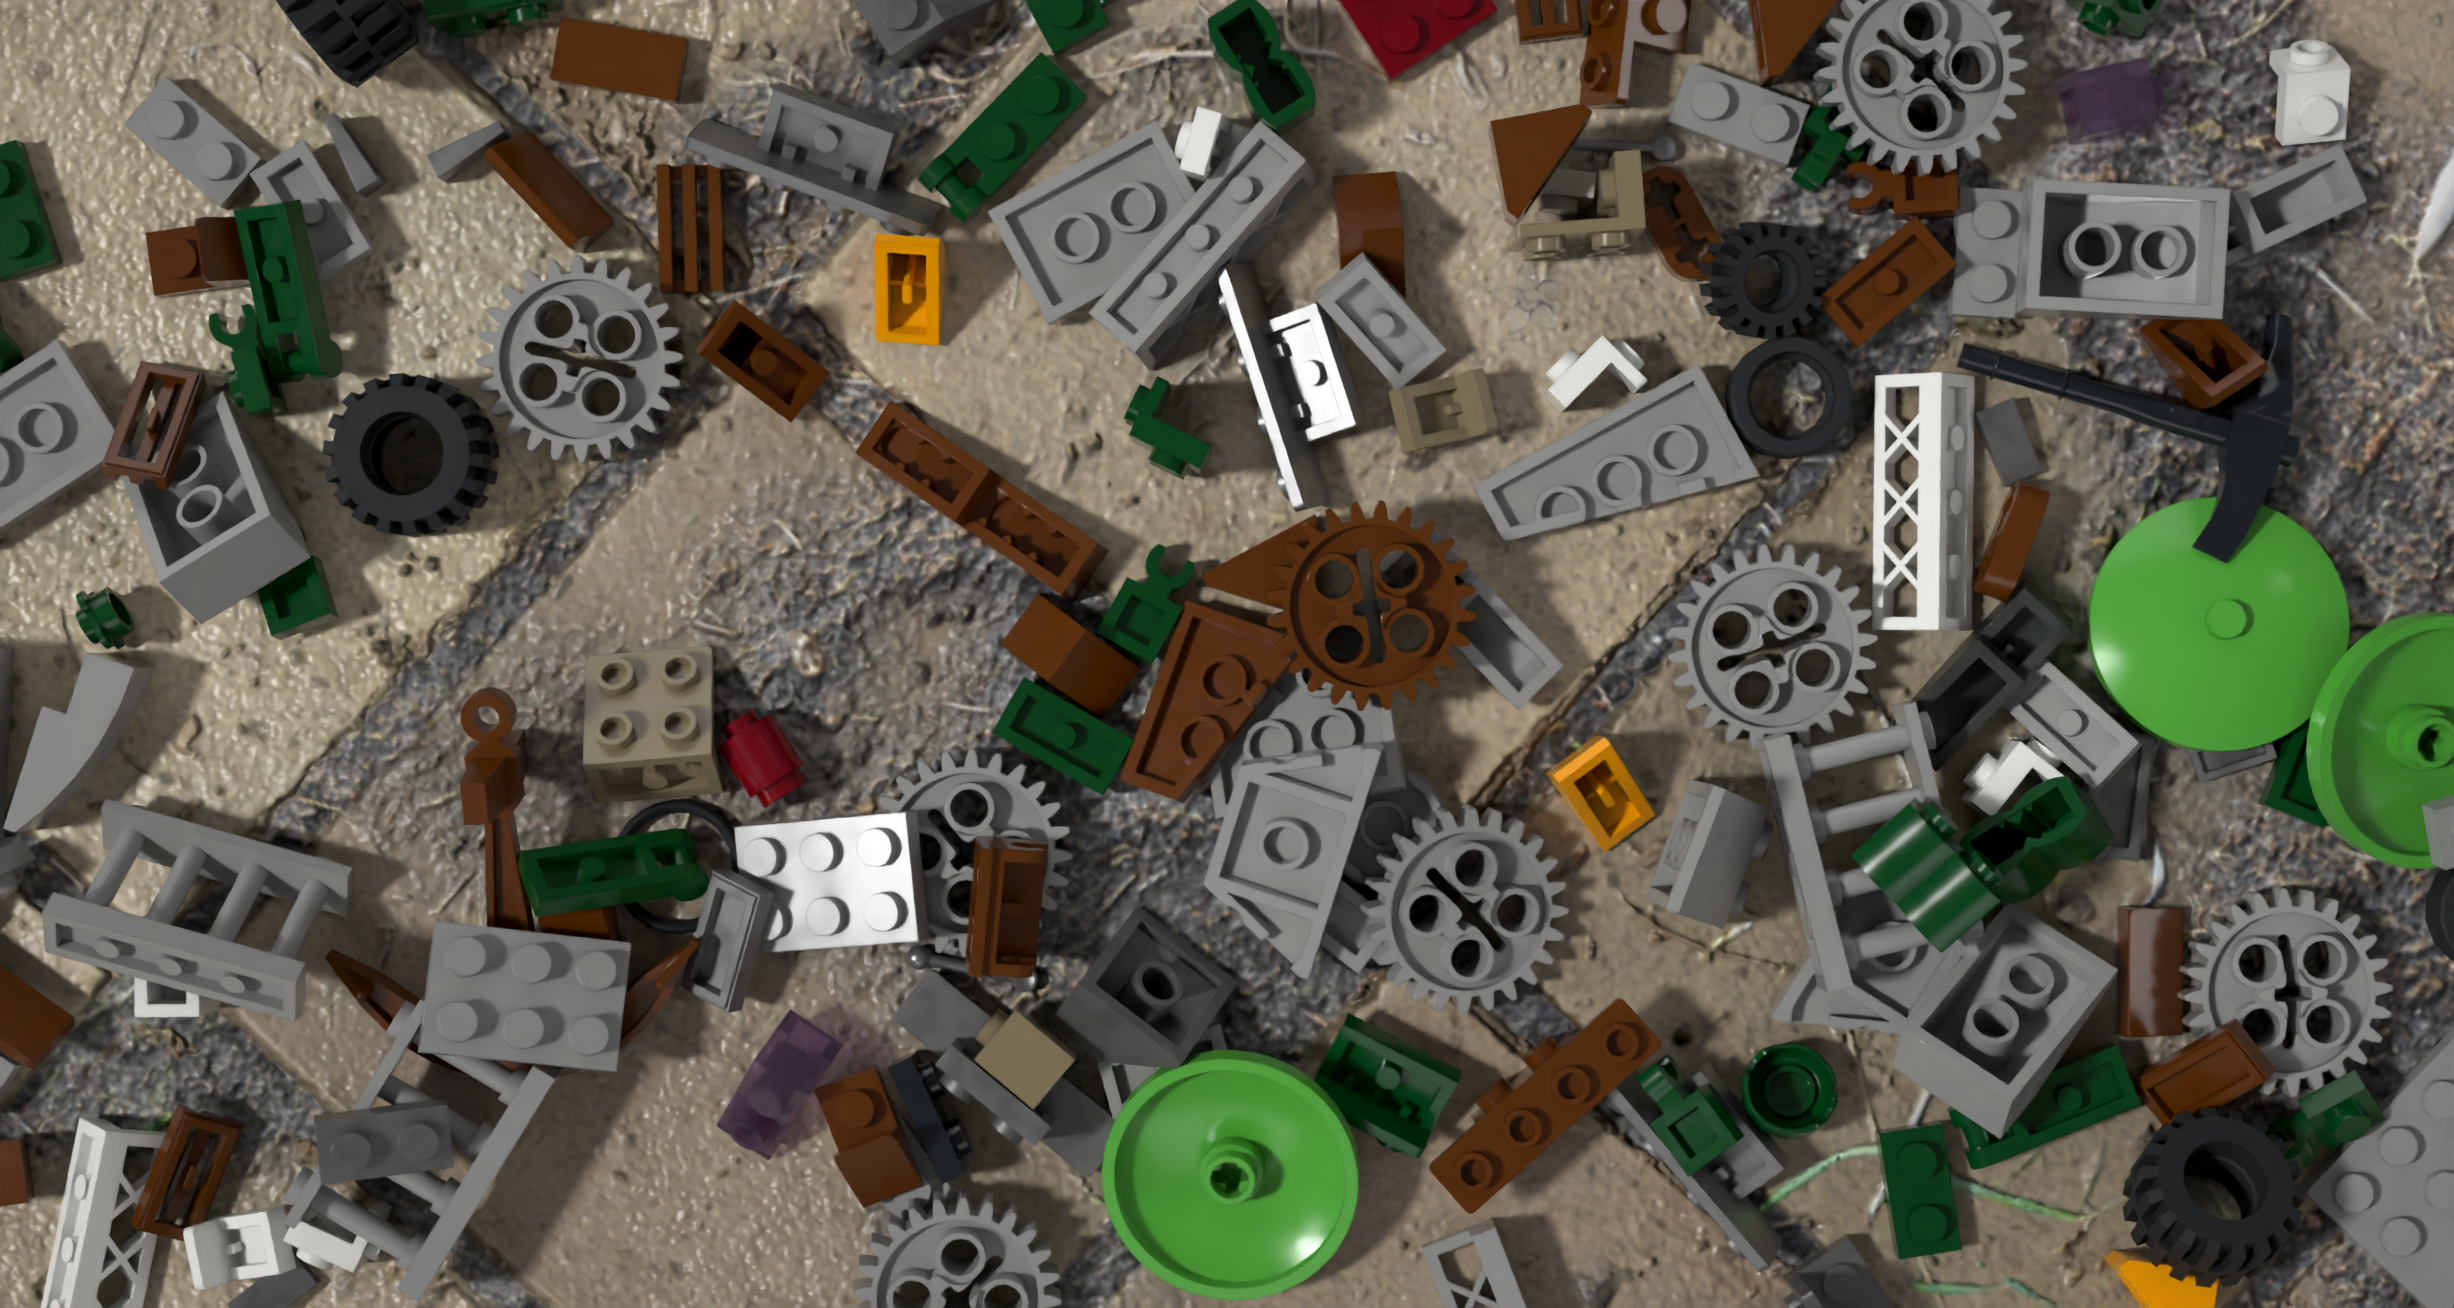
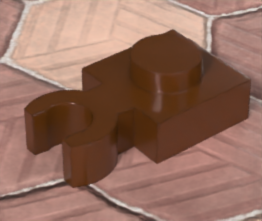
[1846,158,1959,220]

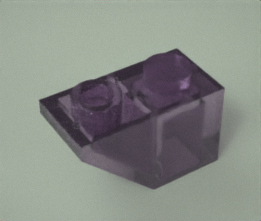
[716,1009,844,1161]

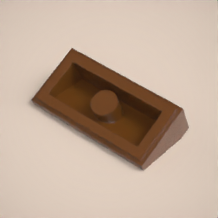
[483,132,614,253]
[2117,907,2184,1038]

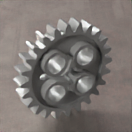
[1813,0,2028,177]
[475,255,687,464]
[1667,543,1877,750]
[879,749,1074,957]
[1360,804,1569,1014]
[2177,887,2393,1097]
[853,1188,1062,1308]

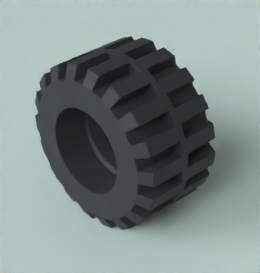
[276,0,420,88]
[323,373,499,537]
[2122,1107,2305,1288]

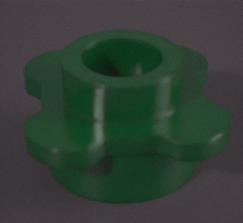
[76,587,134,649]

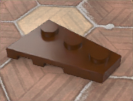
[1119,600,1297,804]

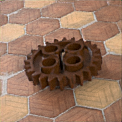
[1266,500,1476,711]

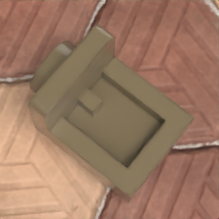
[1388,368,1498,454]

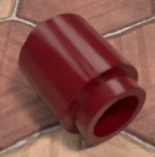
[718,709,808,809]

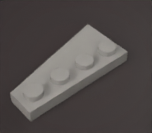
[1472,364,1760,543]

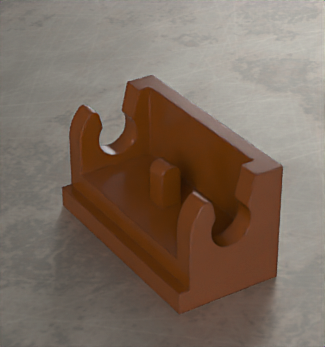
[964,836,1048,978]

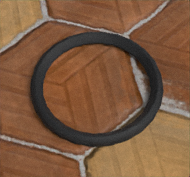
[618,799,739,934]

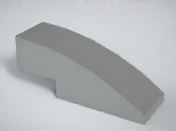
[2226,143,2367,266]
[1380,521,1564,710]
[3,653,153,833]

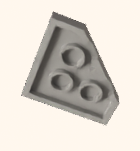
[1209,598,1407,822]

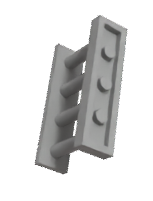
[1755,701,1984,994]
[42,799,353,1022]
[283,996,561,1302]

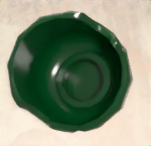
[1740,1041,1839,1140]

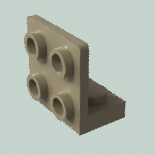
[1507,150,1646,262]
[583,646,724,804]

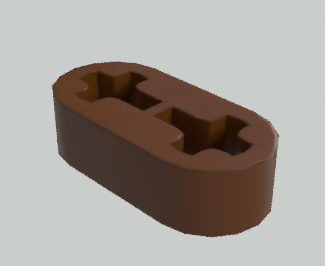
[1642,166,1721,282]
[1973,478,2050,602]

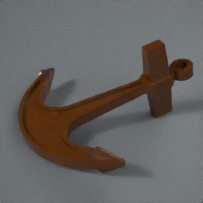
[325,687,701,1077]

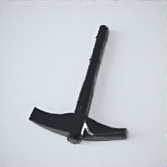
[1956,314,2300,563]

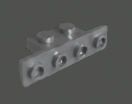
[685,82,941,236]
[1216,262,1366,512]
[893,970,1115,1177]
[1604,1061,1790,1272]

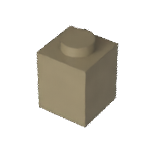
[974,1005,1078,1110]

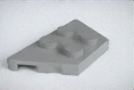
[1203,742,1384,980]
[1768,889,1961,1034]

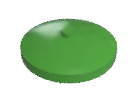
[2085,497,2350,753]
[2306,612,2454,869]
[1102,1050,1360,1300]

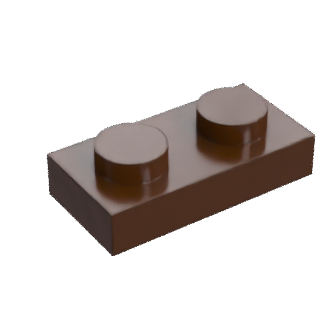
[1819,216,1958,349]

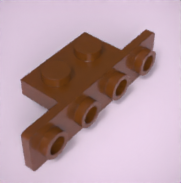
[1580,0,1691,109]
[1429,998,1661,1214]

